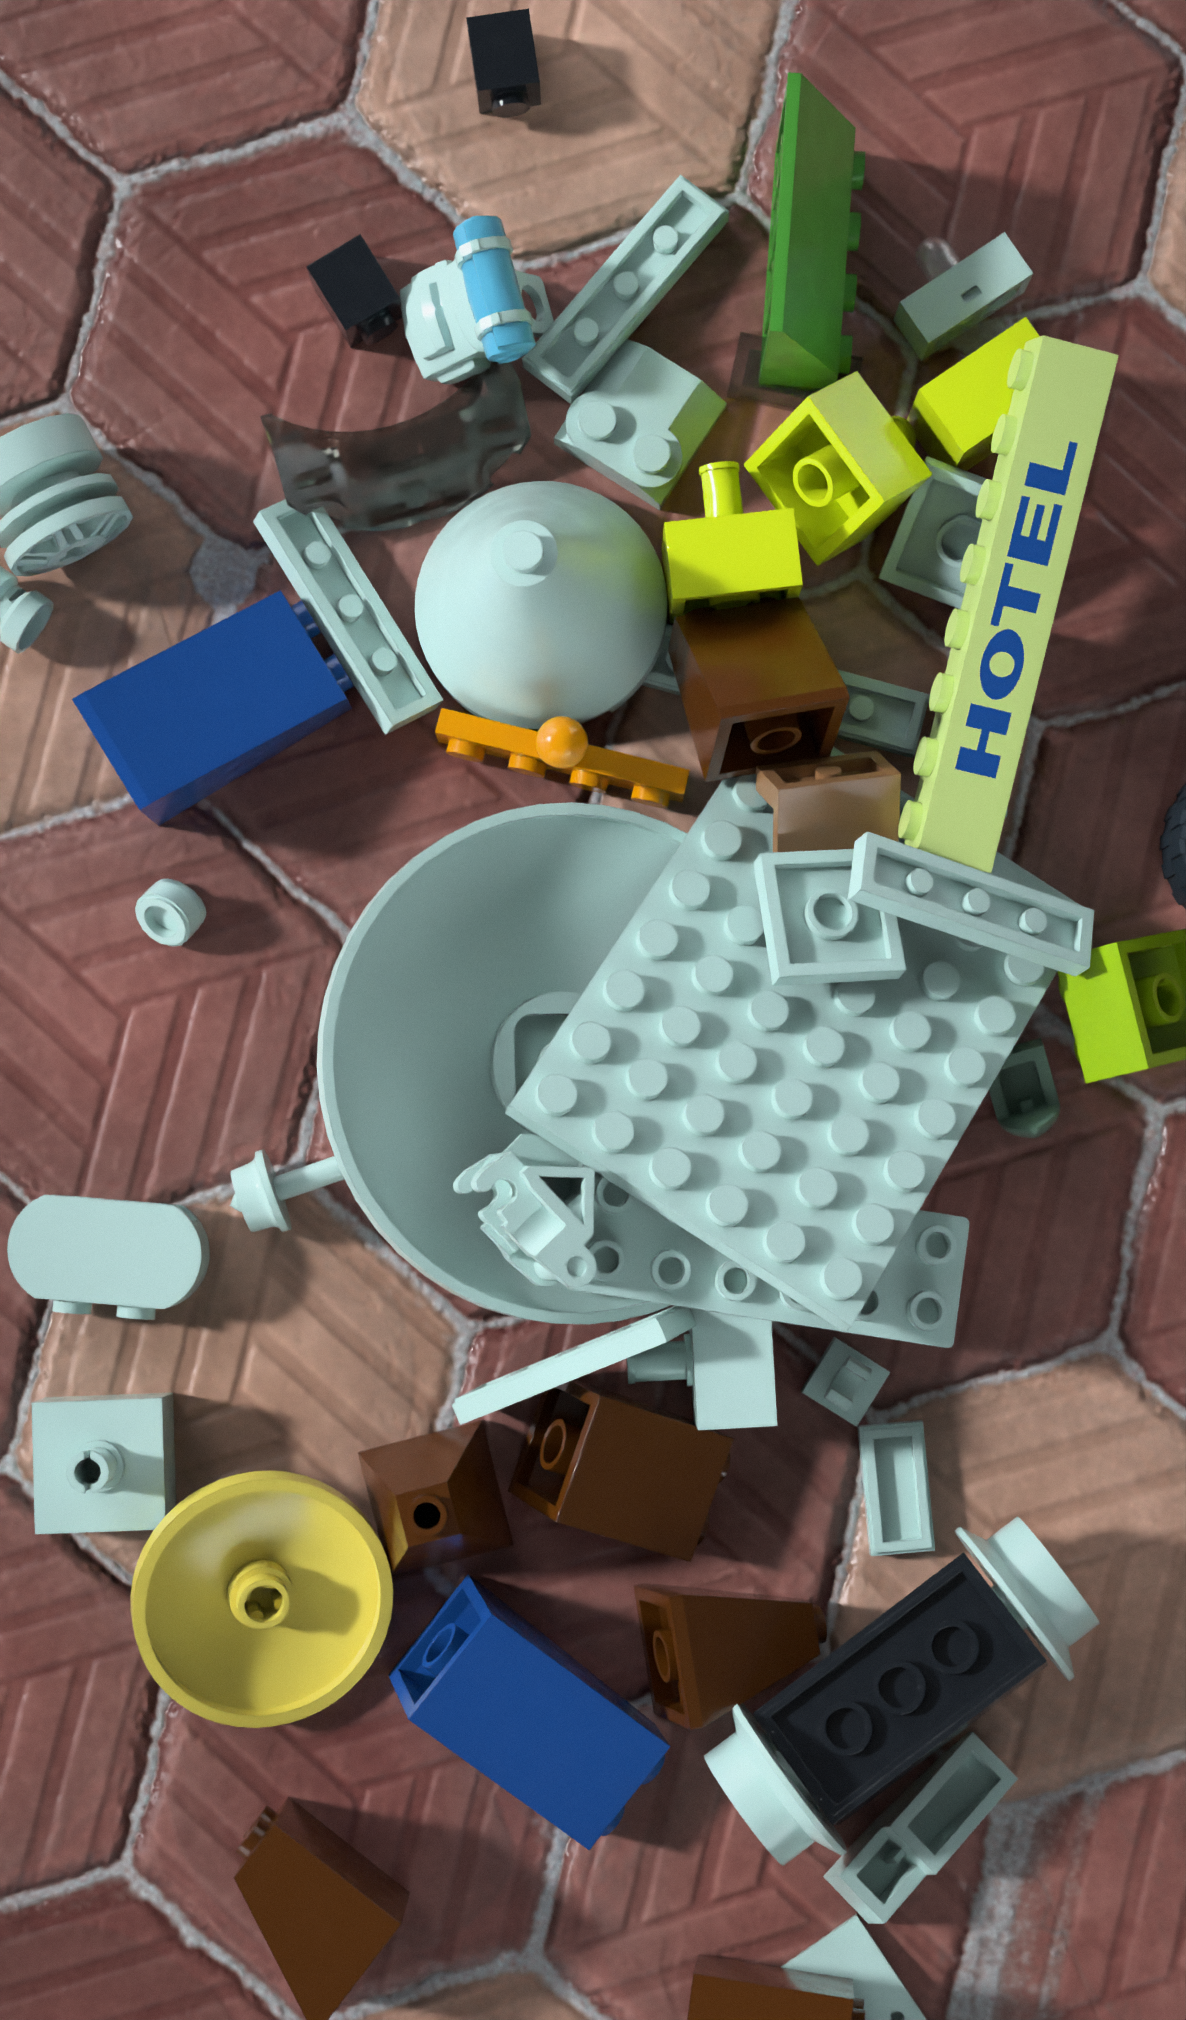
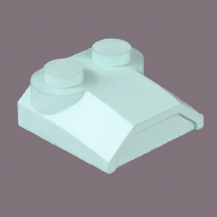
[554,339,727,511]

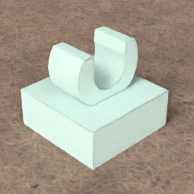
[801,1337,890,1427]

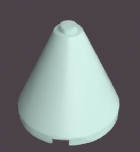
[415,481,668,732]

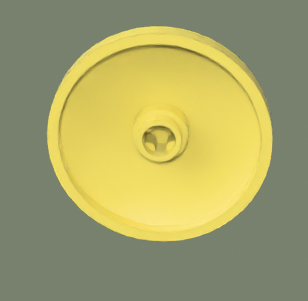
[130,1470,393,1728]

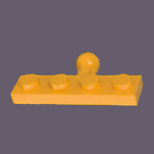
[435,708,690,808]

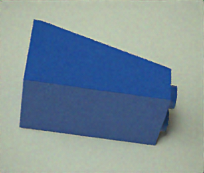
[72,590,354,826]
[388,1574,671,1850]

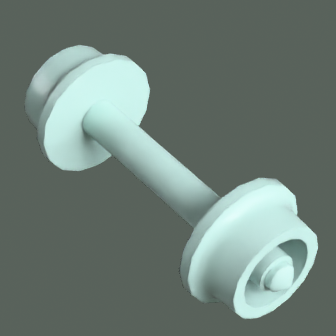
[230,1149,344,1232]

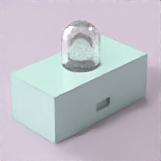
[894,232,1033,361]

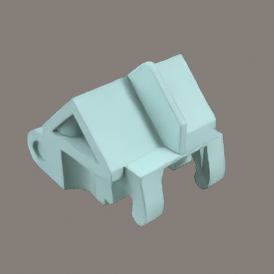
[453,1134,596,1287]

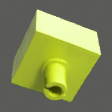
[907,316,1040,471]
[743,371,933,566]
[661,461,803,624]

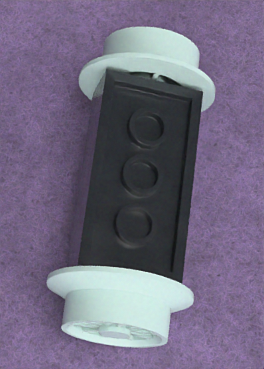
[704,1516,1100,1866]

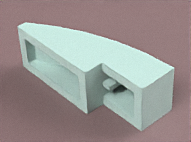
[823,1732,1018,1924]

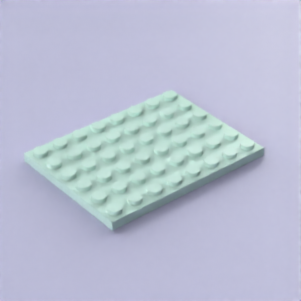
[505,747,1080,1333]

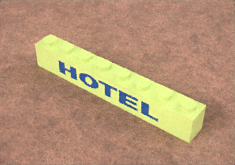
[898,335,1119,873]

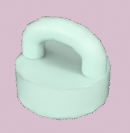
[135,878,206,947]

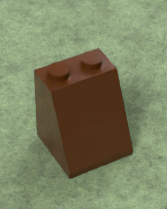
[668,597,850,782]
[508,1379,734,1562]
[234,1797,410,2020]
[687,1954,865,2020]

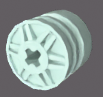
[0,413,133,576]

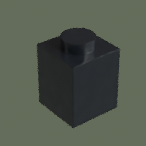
[466,8,541,118]
[306,234,402,348]

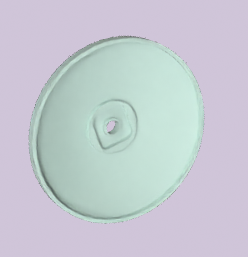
[317,802,687,1324]

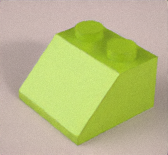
[1057,929,1186,1083]

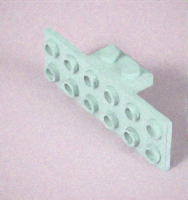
[566,1164,970,1348]

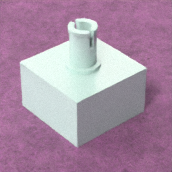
[627,1308,778,1430]
[31,1393,176,1534]

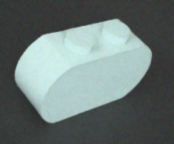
[7,1194,210,1320]

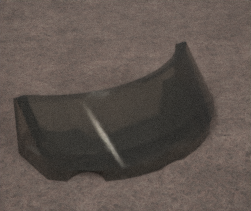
[260,362,531,531]

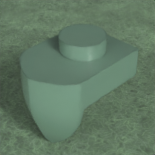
[989,1038,1061,1138]

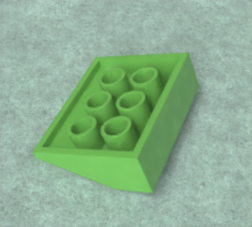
[758,72,865,392]

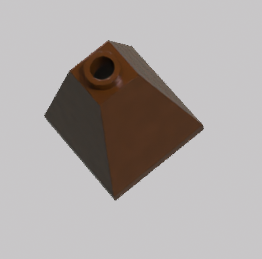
[358,1420,514,1577]
[633,1583,827,1730]

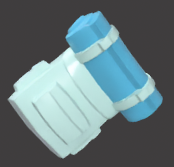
[400,216,554,385]

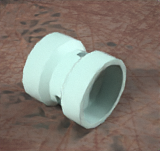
[0,566,54,654]

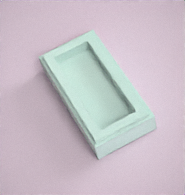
[857,1420,935,1556]

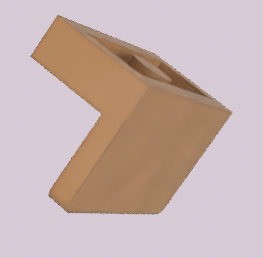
[756,751,901,852]

